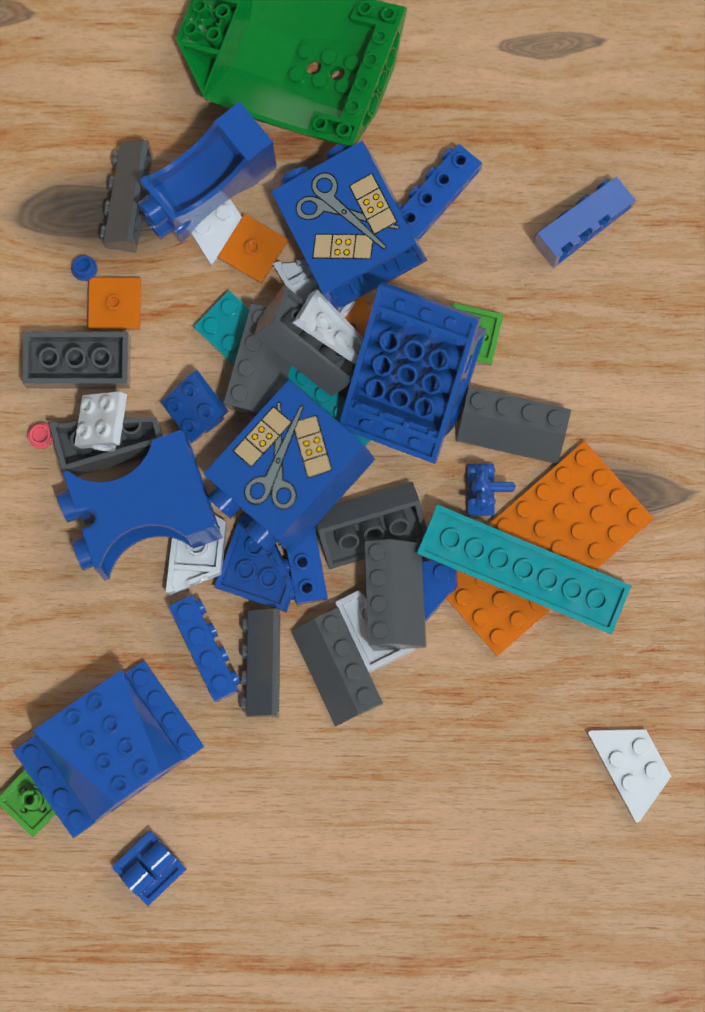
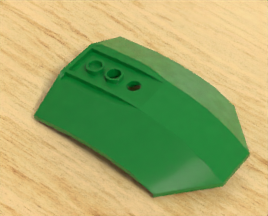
[176,0,407,147]

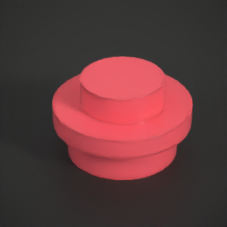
[28,423,53,449]

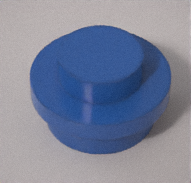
[72,256,98,281]

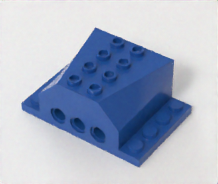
[339,282,487,464]
[13,661,204,839]

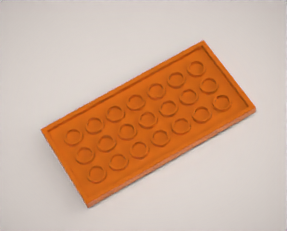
[446,441,654,656]

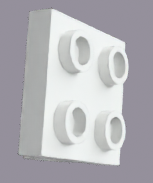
[74,391,127,451]

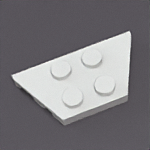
[191,199,242,266]
[273,260,355,318]
[166,515,227,595]
[587,729,671,823]

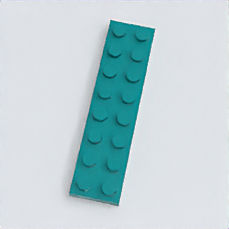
[194,290,371,446]
[416,505,631,634]

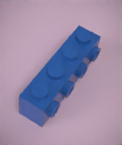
[399,144,483,242]
[281,527,328,606]
[169,595,241,703]

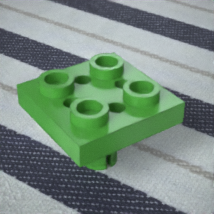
[452,303,503,366]
[0,770,56,837]

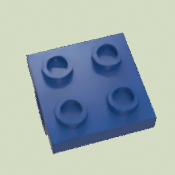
[160,370,229,443]
[111,831,187,906]

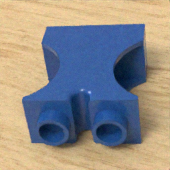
[137,101,277,244]
[57,429,223,581]

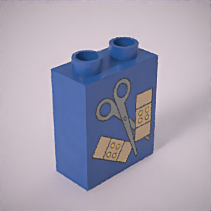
[271,140,428,310]
[204,380,375,553]

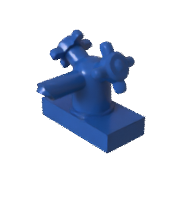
[468,463,516,517]

